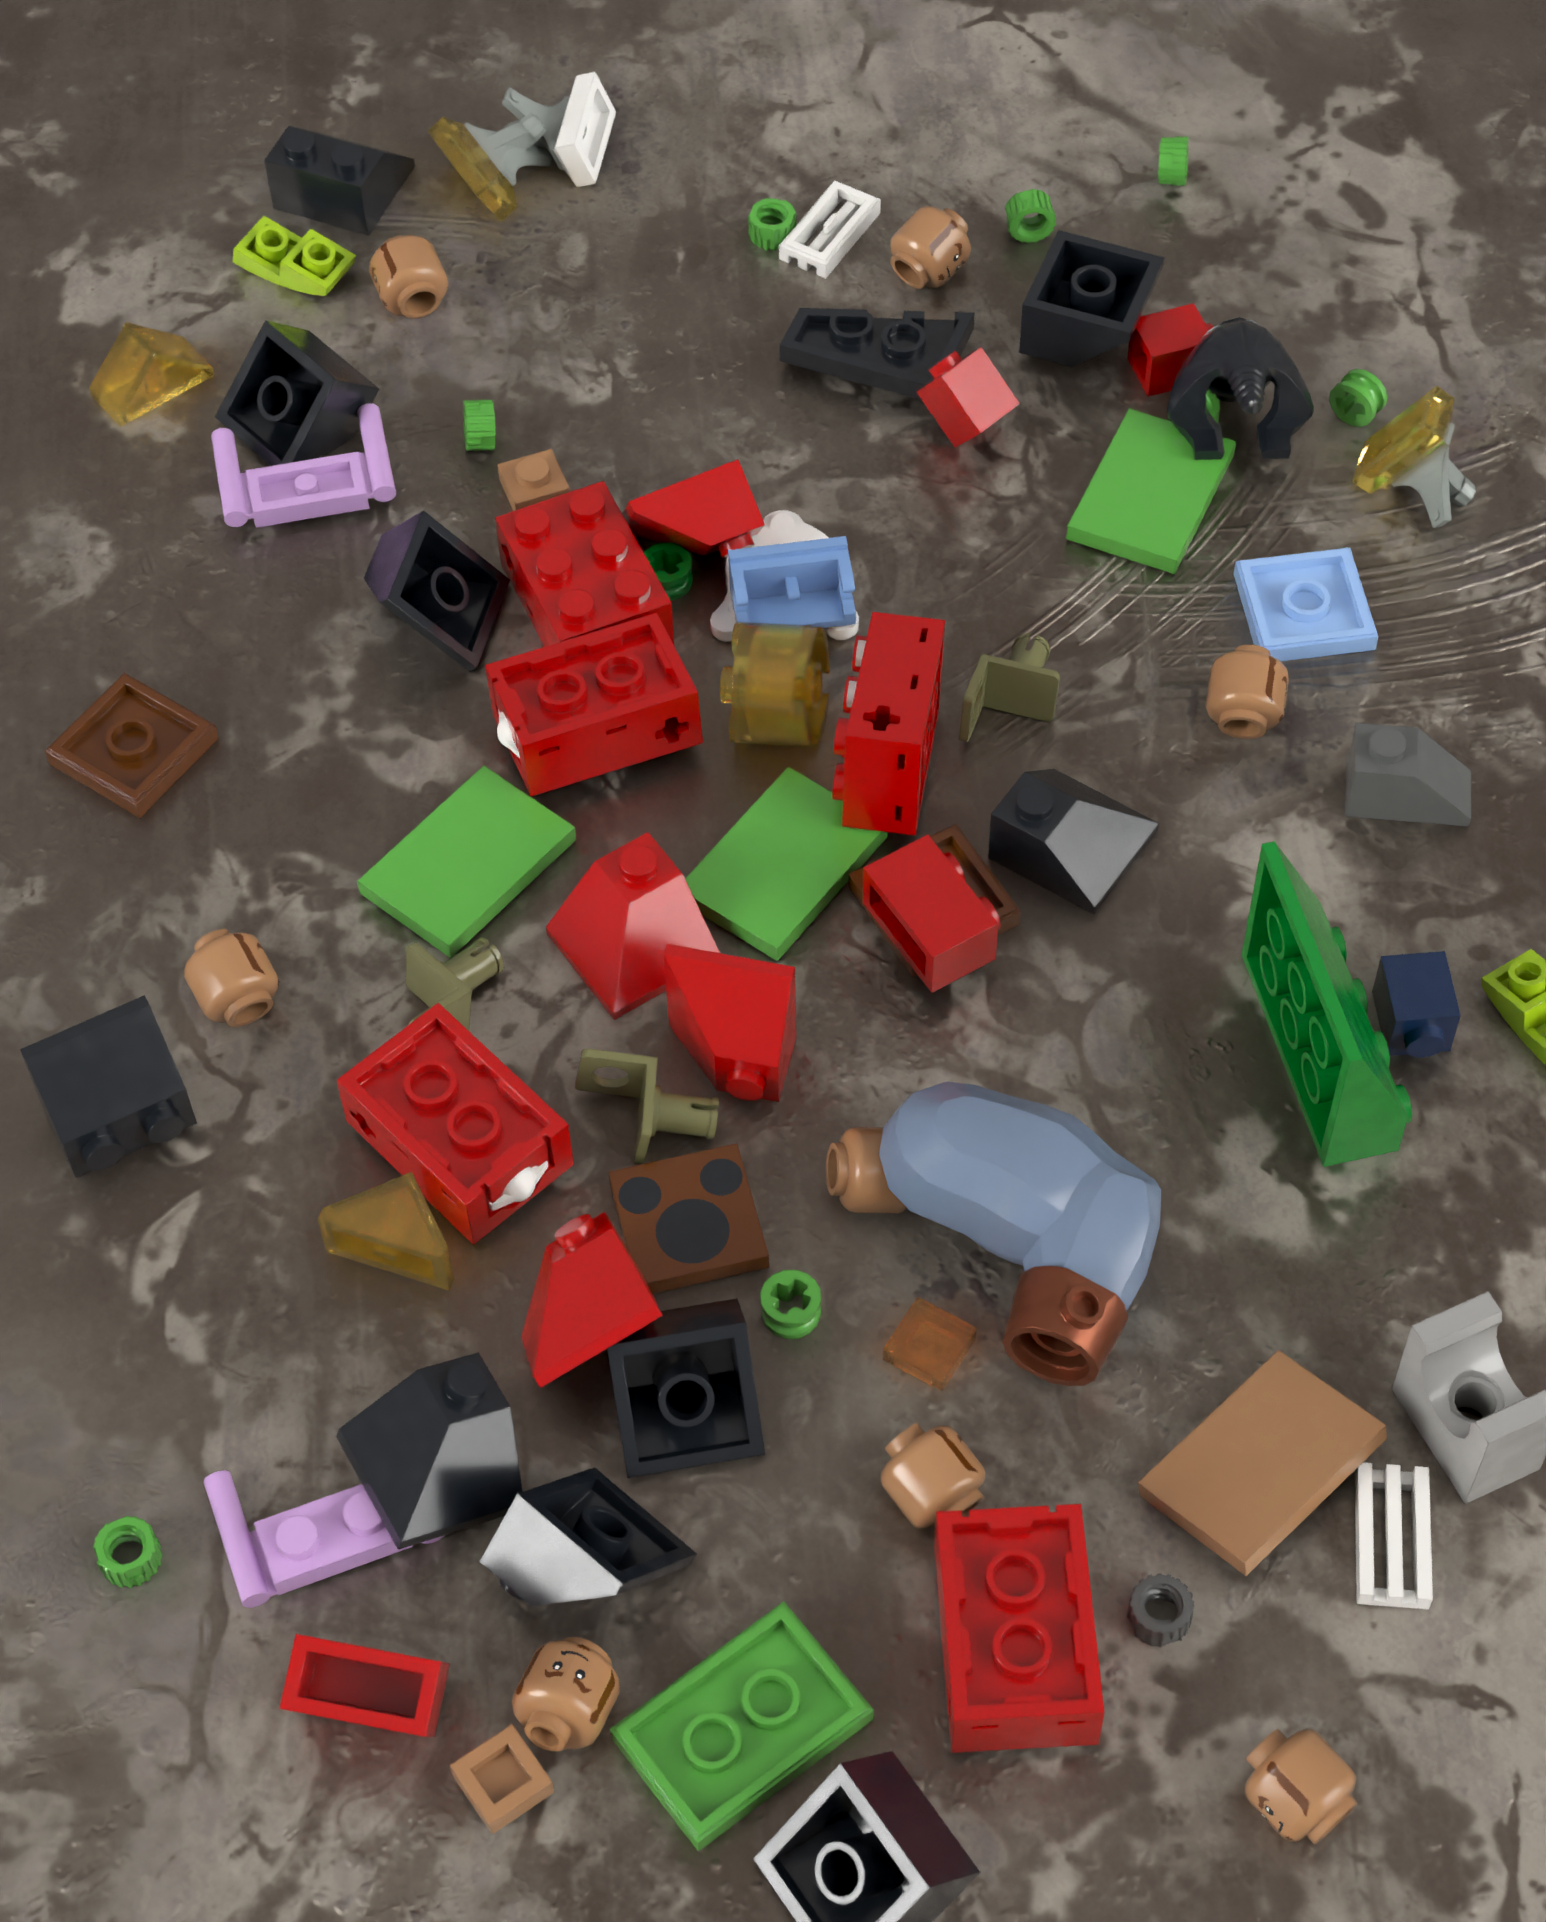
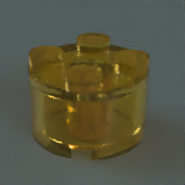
[720,622,830,747]

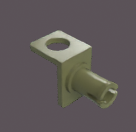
[959,633,1060,742]
[405,937,504,1031]
[575,1049,719,1164]

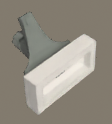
[502,72,616,187]

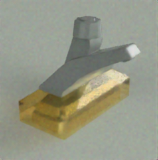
[427,112,552,221]
[1352,385,1476,528]

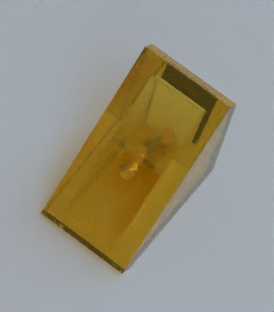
[89,322,214,427]
[318,1172,454,1290]

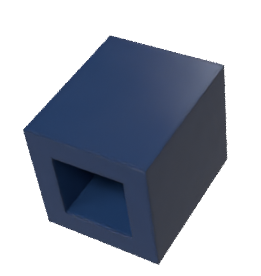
[1372,951,1461,1058]

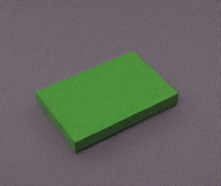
[1066,408,1236,574]
[357,765,576,958]
[685,767,888,961]
[609,1601,874,1852]

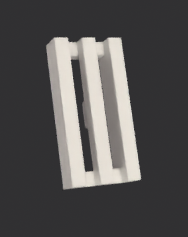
[779,180,881,279]
[1355,1463,1433,1609]

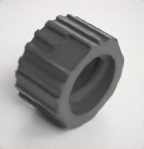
[1127,1573,1195,1647]

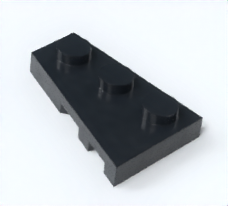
[779,308,975,400]

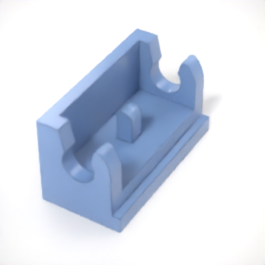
[728,536,856,638]

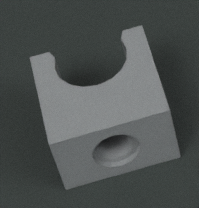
[1392,1291,1546,1504]

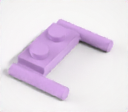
[211,403,396,528]
[204,1470,445,1608]

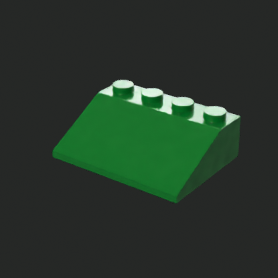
[1241,841,1412,1167]

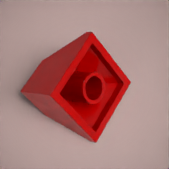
[622,459,765,558]
[546,832,720,1020]
[663,944,796,1102]
[521,1212,663,1388]

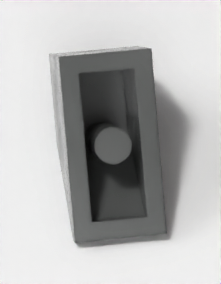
[1345,723,1471,827]

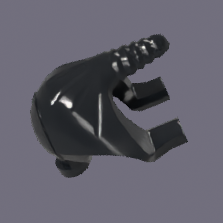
[1167,317,1314,460]

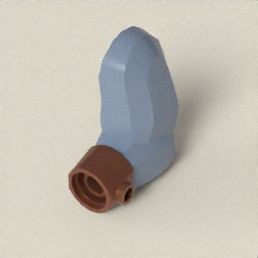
[879,1082,1161,1386]

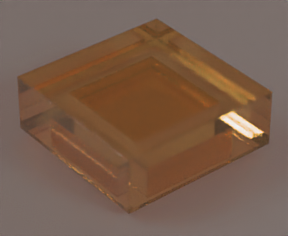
[883,1296,977,1391]

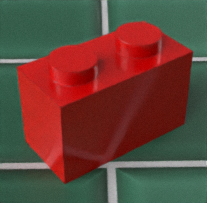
[863,834,1001,993]
[279,1634,450,1737]

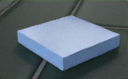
[1234,548,1378,662]

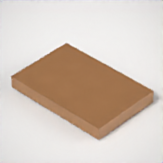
[1138,1350,1387,1576]

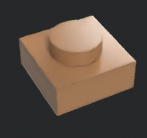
[498,449,570,511]
[450,1724,555,1835]

